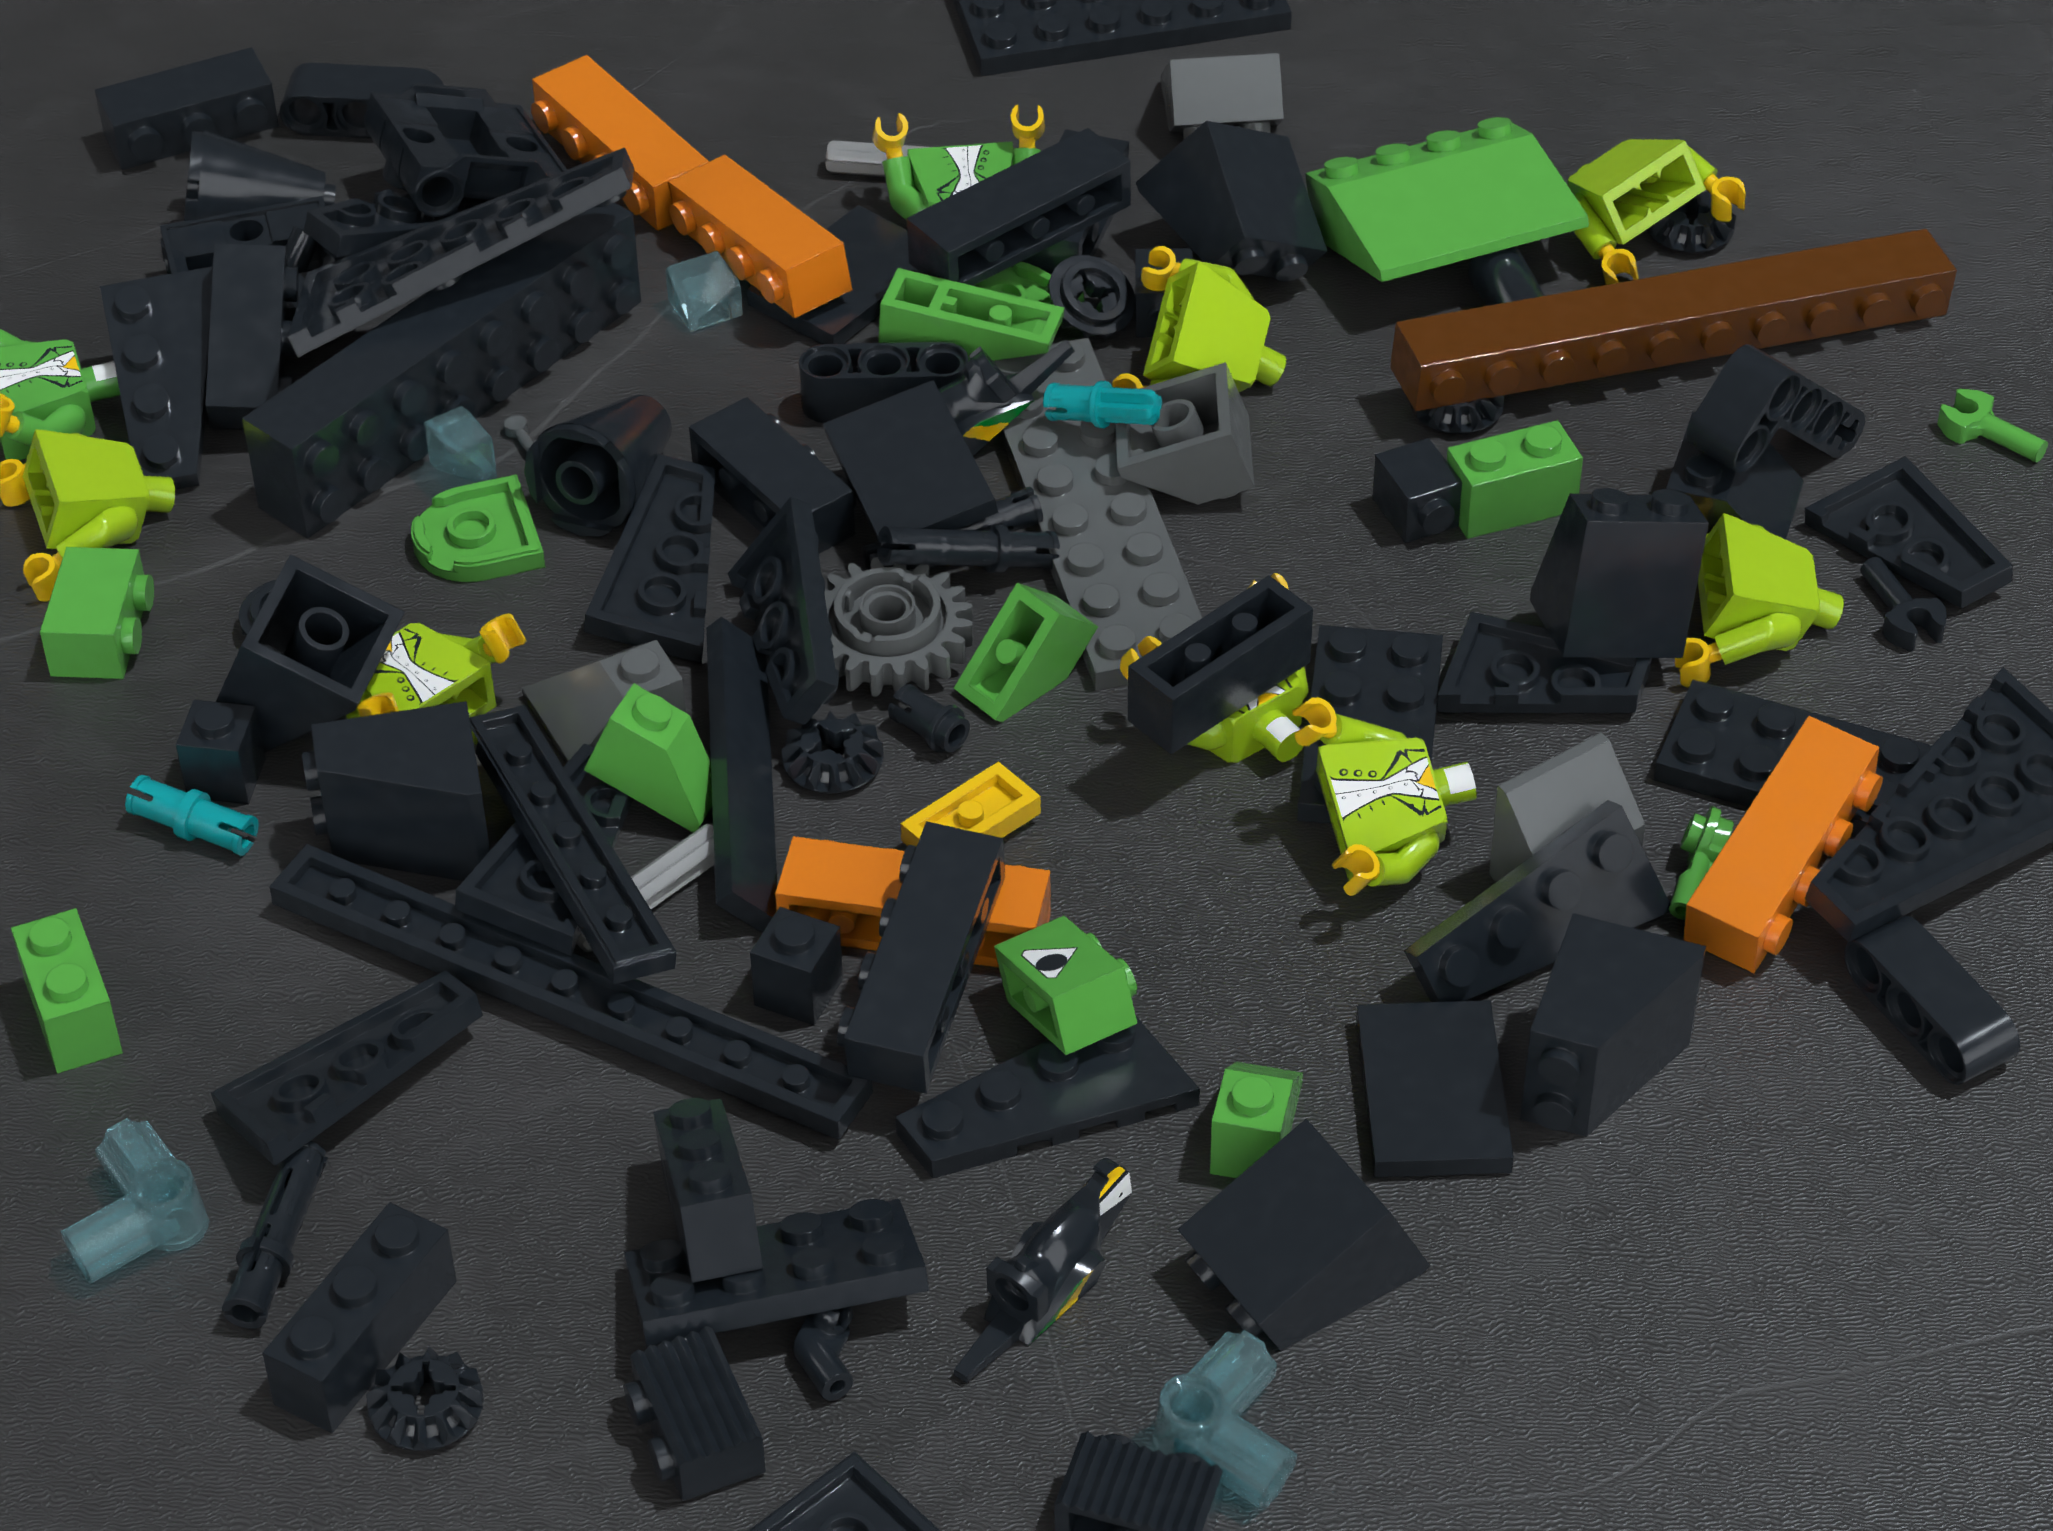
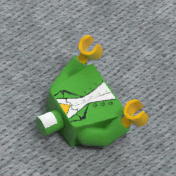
[872,104,1045,221]
[0,329,120,461]

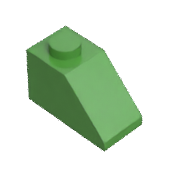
[954,583,1098,722]
[584,683,713,833]
[1210,1062,1303,1178]

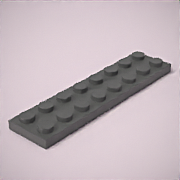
[994,338,1202,691]

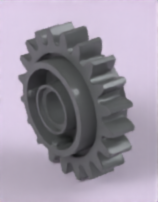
[825,557,973,696]

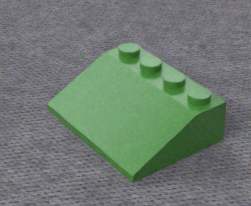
[1305,117,1589,282]

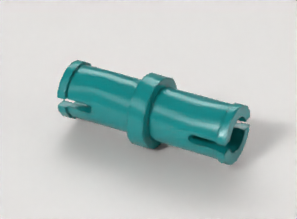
[125,775,259,856]

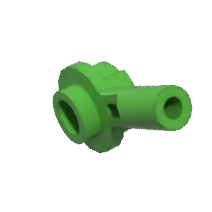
[1669,806,1734,920]

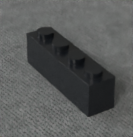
[907,128,1131,286]
[837,821,1006,1094]

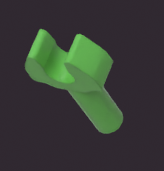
[1937,389,2048,463]

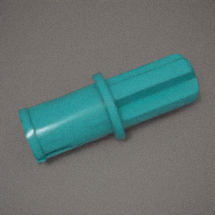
[1043,381,1162,428]

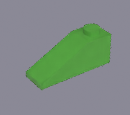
[878,268,1064,361]

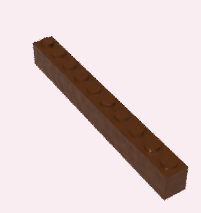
[1390,228,1957,411]

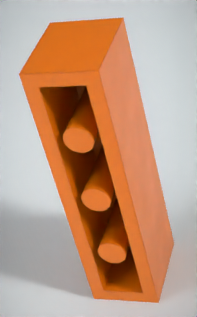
[531,55,709,231]
[668,155,852,318]
[1683,716,1883,973]
[775,836,1051,968]

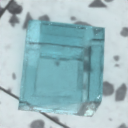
[666,251,743,332]
[424,406,497,482]

